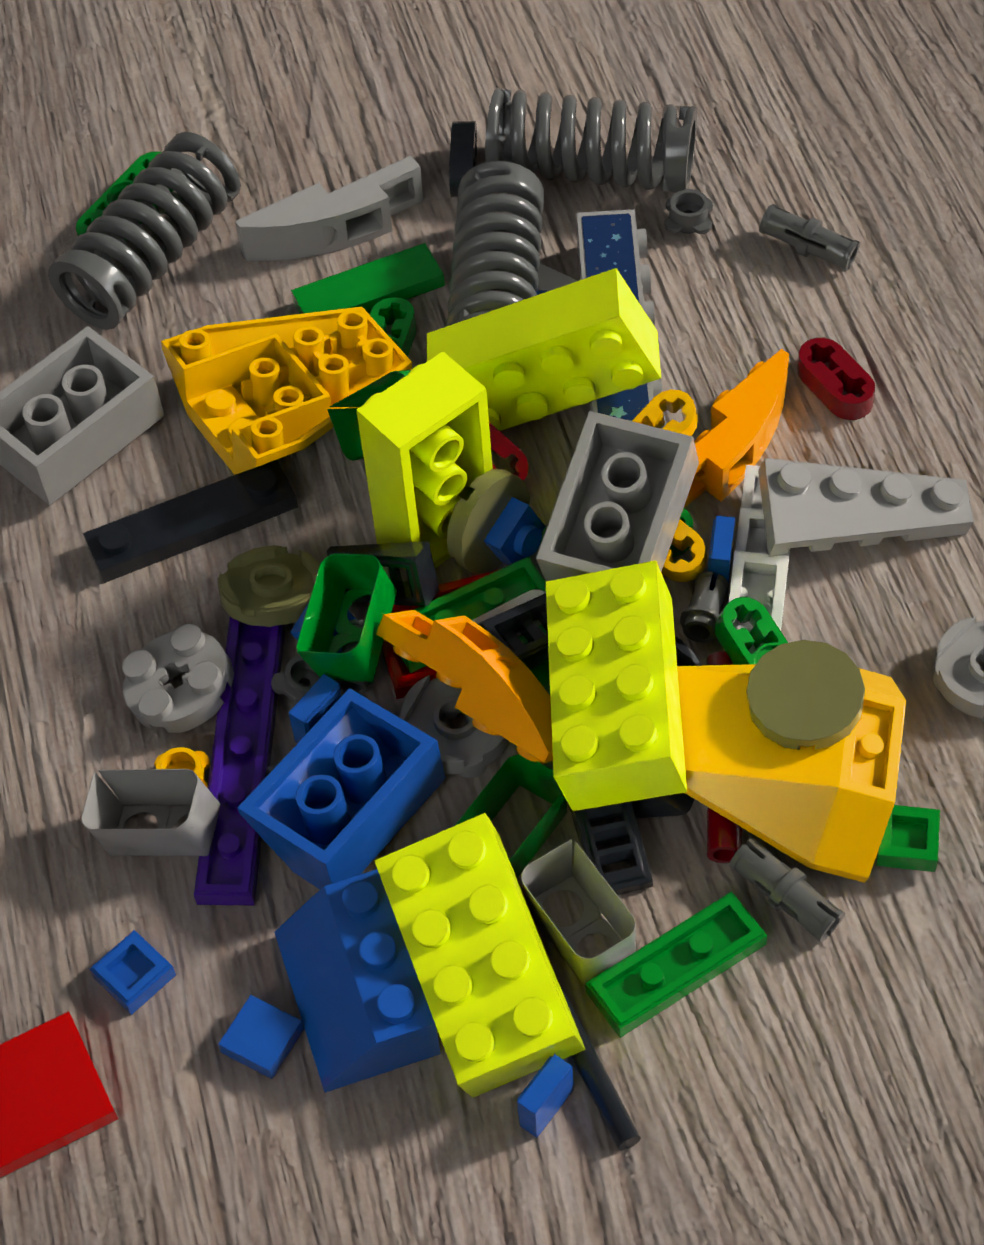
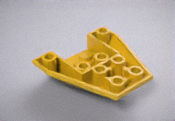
[161,306,412,475]
[677,664,906,883]

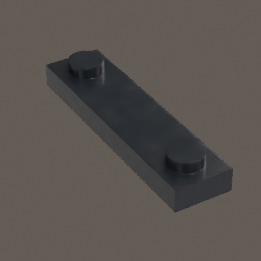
[83,460,298,583]

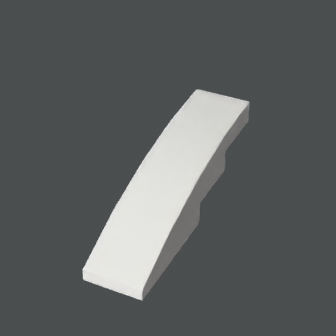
[723,465,790,654]

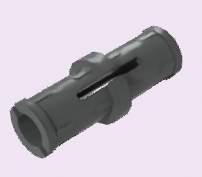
[759,204,860,271]
[729,837,845,942]

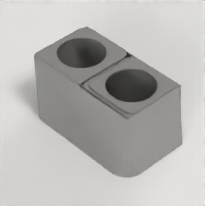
[81,769,220,856]
[521,838,636,988]

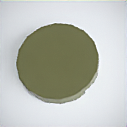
[447,469,530,574]
[217,545,321,627]
[747,640,865,750]

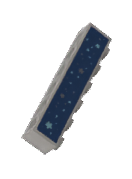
[577,209,666,429]

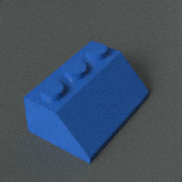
[237,688,446,889]
[274,869,441,1093]

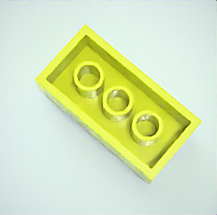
[427,268,661,431]
[356,351,493,571]
[546,560,687,811]
[374,813,586,1098]

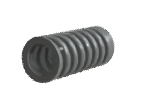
[485,88,697,193]
[48,132,241,330]
[446,161,544,327]

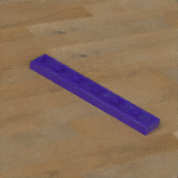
[194,617,286,906]

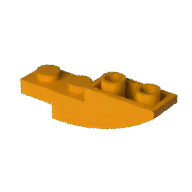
[684,349,789,508]
[376,610,553,764]

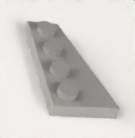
[758,458,974,557]

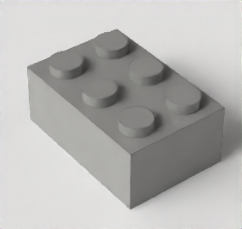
[0,326,165,505]
[536,411,699,581]

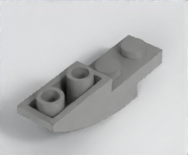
[235,155,424,261]

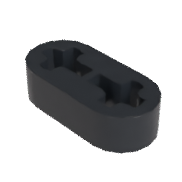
[449,121,477,197]

